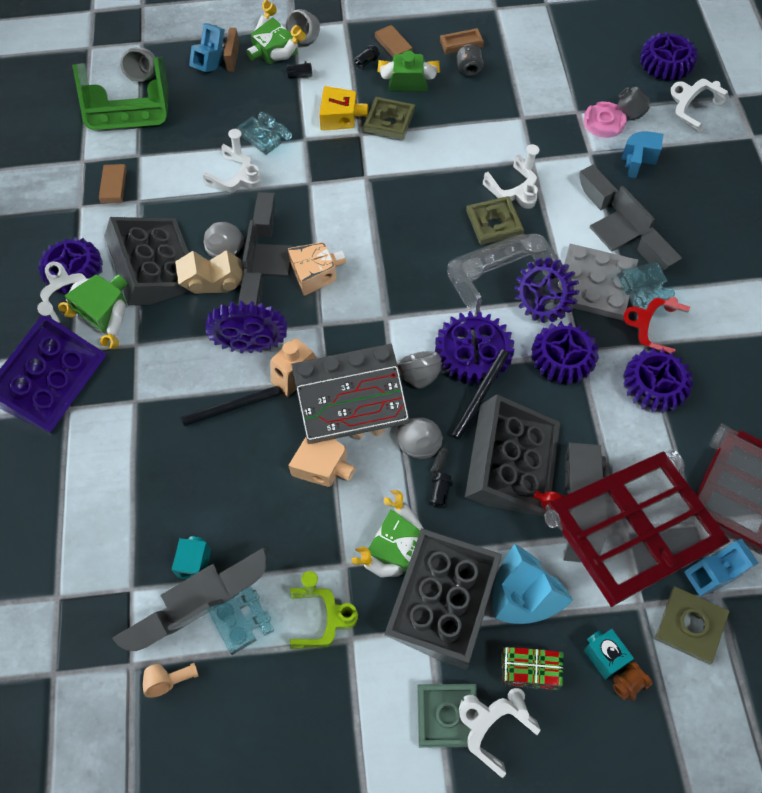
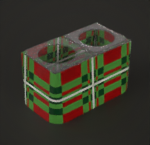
[501,647,564,690]

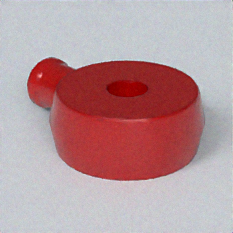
[533,490,563,513]

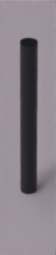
[451,349,510,440]
[181,385,280,426]

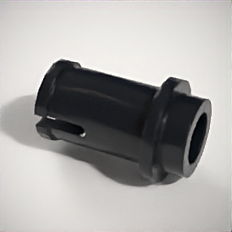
[354,45,380,69]
[287,61,312,78]
[429,473,453,509]

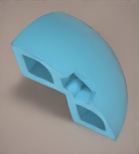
[492,544,573,624]

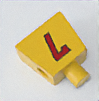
[319,86,368,131]

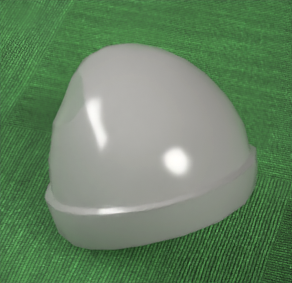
[286,9,320,44]
[120,47,156,82]
[203,222,244,258]
[397,351,442,389]
[397,417,443,459]

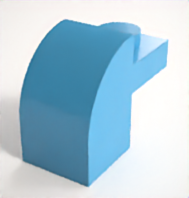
[189,23,225,72]
[622,131,663,178]
[684,539,759,596]

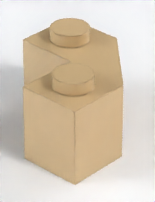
[175,250,244,294]

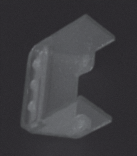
[447,233,563,316]

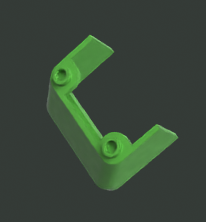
[72,57,168,130]

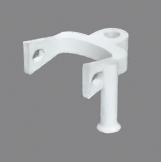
[671,79,729,133]
[203,129,262,193]
[483,144,539,209]
[37,262,86,323]
[459,688,541,778]

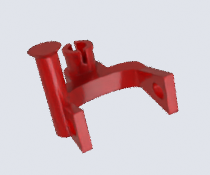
[623,297,690,353]

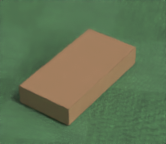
[375,25,412,57]
[223,28,240,72]
[440,28,484,55]
[99,164,127,203]

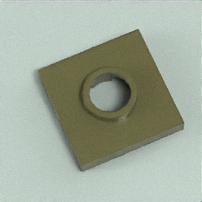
[363,97,415,140]
[466,196,524,245]
[654,587,729,665]

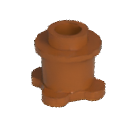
[613,660,653,701]

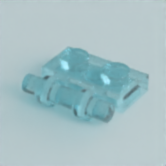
[237,111,292,155]
[617,261,675,308]
[209,586,274,655]

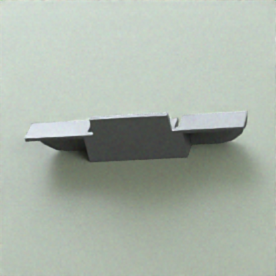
[579,165,682,271]
[238,192,292,306]
[112,547,269,651]

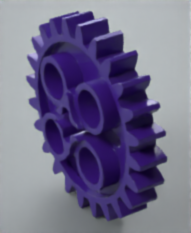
[206,301,287,353]
[435,311,515,384]

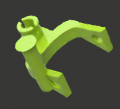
[290,571,358,649]

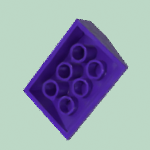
[0,315,107,433]

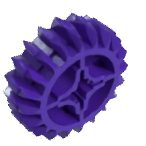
[640,32,697,82]
[38,236,103,294]
[514,257,580,323]
[531,321,599,385]
[623,348,693,414]

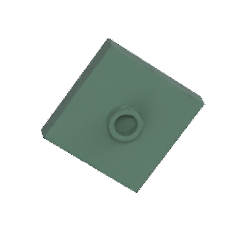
[417,684,477,748]

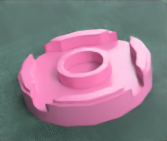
[584,102,627,138]

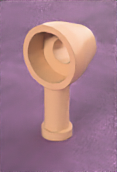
[143,663,199,698]

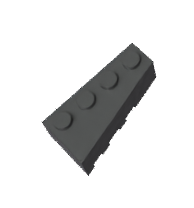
[563,442,611,562]

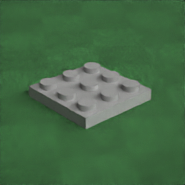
[553,243,638,321]

